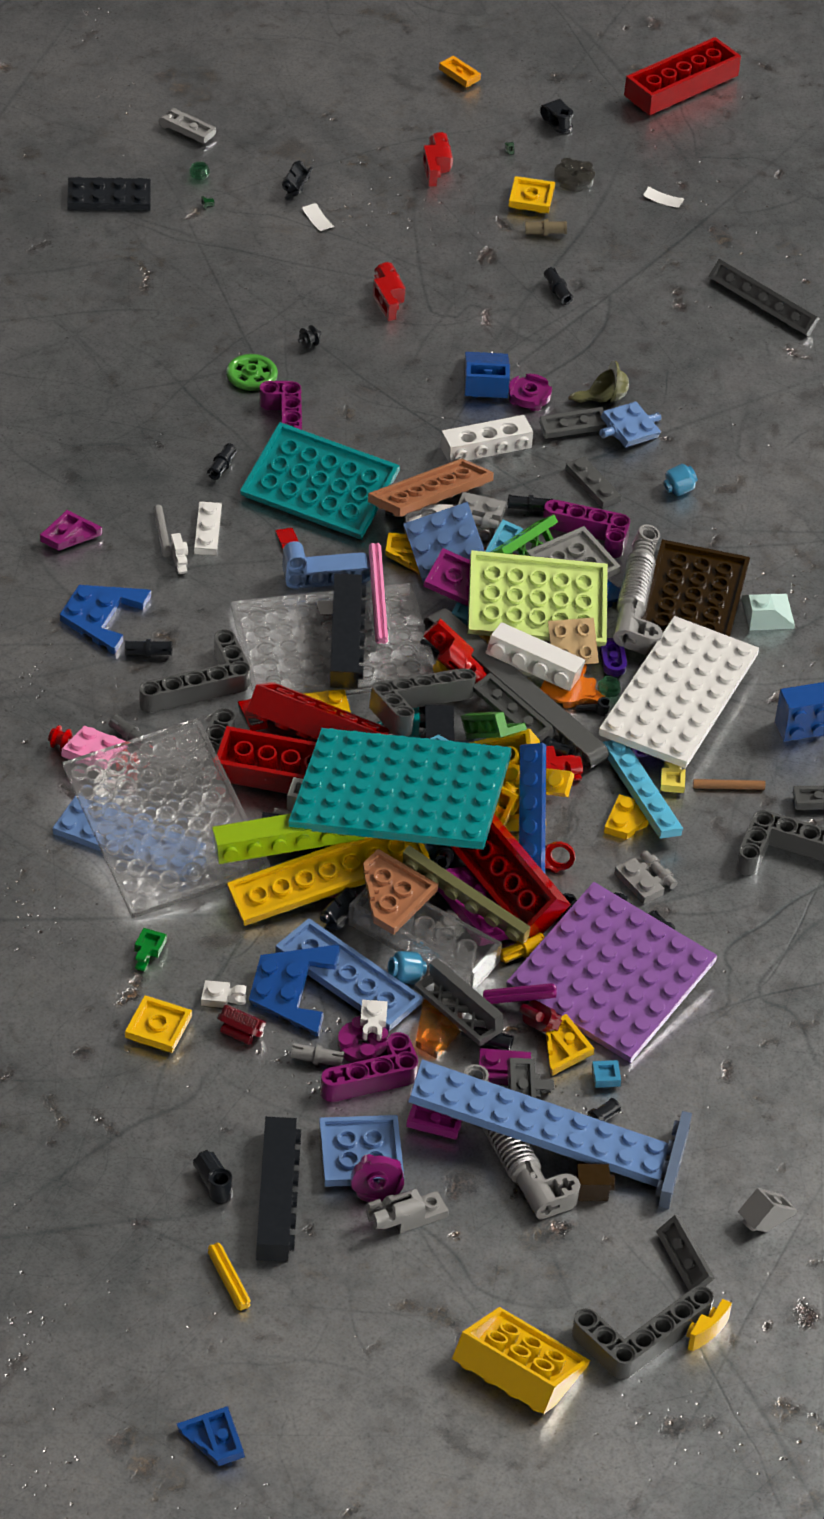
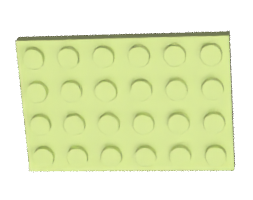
[467,550,608,647]

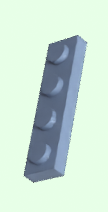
[656,1111,692,1209]

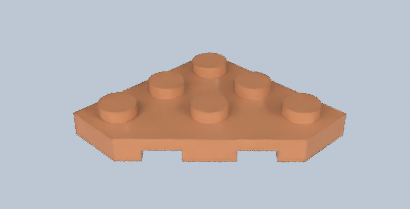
[363,849,438,935]

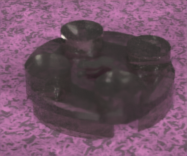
[554,158,595,191]

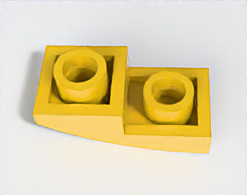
[686,1299,732,1351]

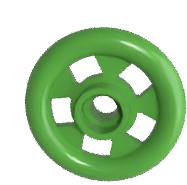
[226,354,278,391]

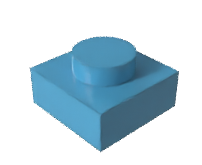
[592,1060,621,1088]

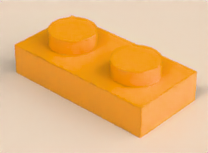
[439,55,481,88]

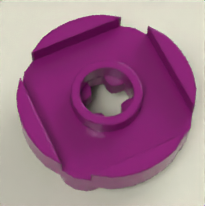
[508,374,552,411]
[338,1016,389,1063]
[351,1154,404,1203]

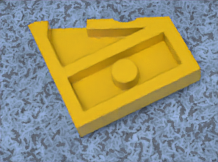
[385,532,420,574]
[545,1014,594,1076]

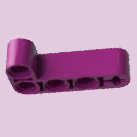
[259,381,302,430]
[543,500,630,558]
[320,1032,418,1102]

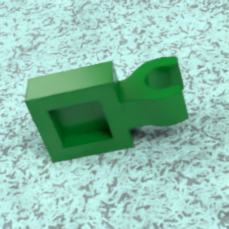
[134,928,167,972]

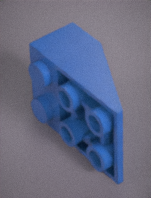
[465,352,510,398]

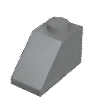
[738,1188,798,1232]

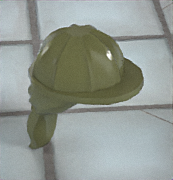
[568,361,629,403]

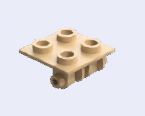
[548,618,599,664]

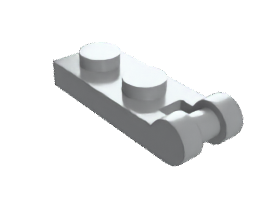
[158,108,216,144]

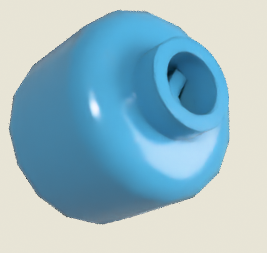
[663,464,698,497]
[387,951,427,984]

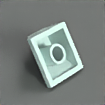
[742,594,795,630]

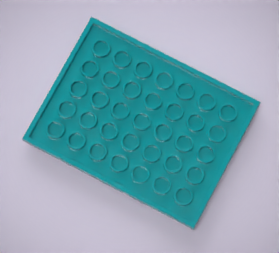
[288,728,512,850]

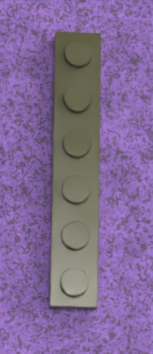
[403,845,530,944]

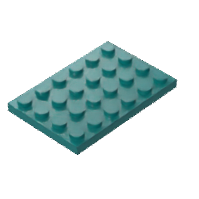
[240,422,400,539]

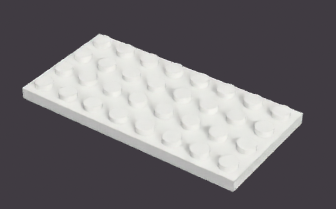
[599,616,759,769]

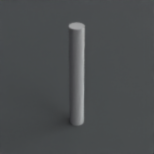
[154,505,172,558]

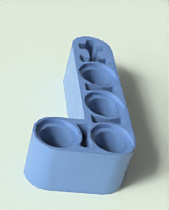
[282,541,371,589]

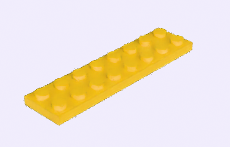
[227,837,430,926]

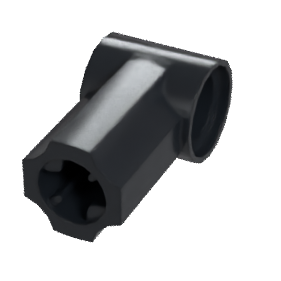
[193,1150,233,1203]

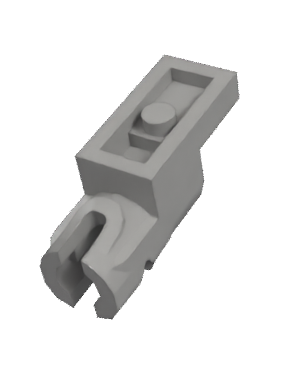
[366,1188,449,1233]

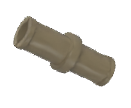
[525,219,567,236]

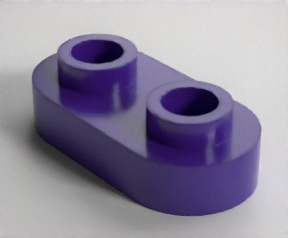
[600,638,627,677]

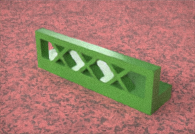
[490,514,558,556]
[460,712,527,739]

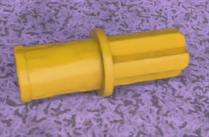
[498,933,545,963]

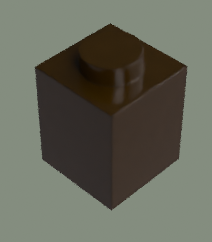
[576,1164,615,1201]

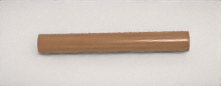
[693,779,765,790]

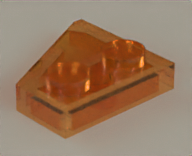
[416,999,462,1059]

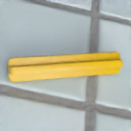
[208,1242,251,1311]

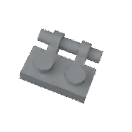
[458,492,506,530]
[614,851,678,904]

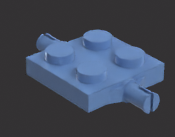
[599,402,661,448]

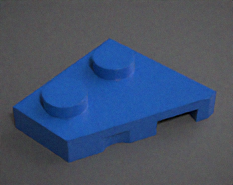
[177,1406,245,1466]

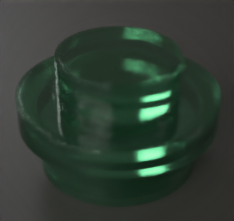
[189,162,210,180]
[597,676,621,697]

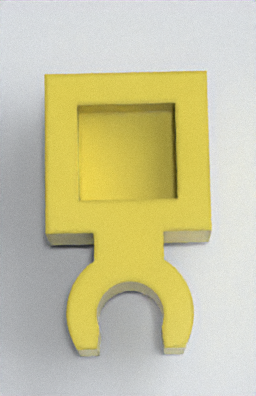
[660,761,686,793]

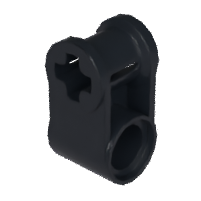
[540,99,573,134]

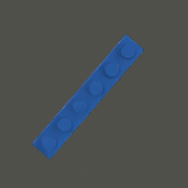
[519,743,546,873]

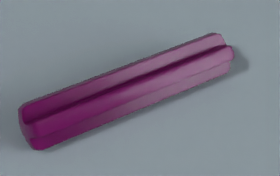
[483,983,557,1004]

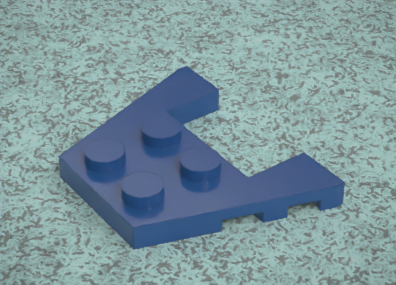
[60,585,151,655]
[249,945,340,1037]

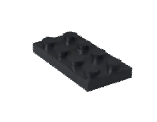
[67,177,151,211]

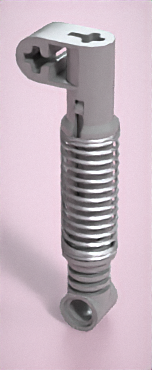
[613,524,663,655]
[463,1064,580,1219]

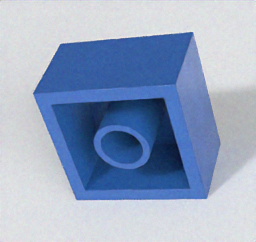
[775,682,824,742]

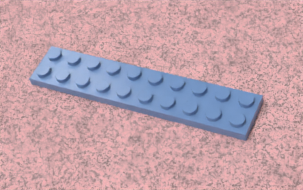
[408,1059,669,1187]

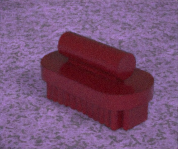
[520,1000,562,1032]
[217,1005,266,1045]

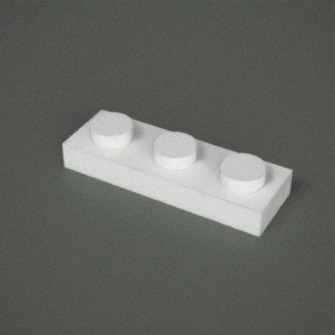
[194,502,222,556]

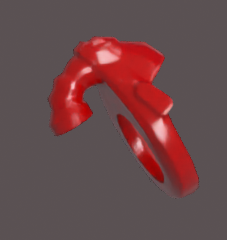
[545,841,576,873]

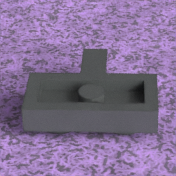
[507,1058,554,1098]

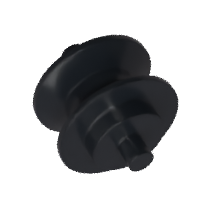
[298,325,322,349]

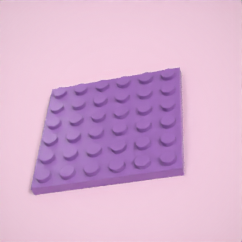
[507,882,717,1063]

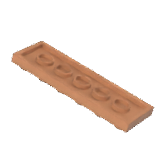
[368,458,494,517]

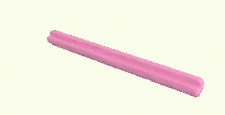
[369,543,388,644]

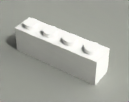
[486,622,585,691]

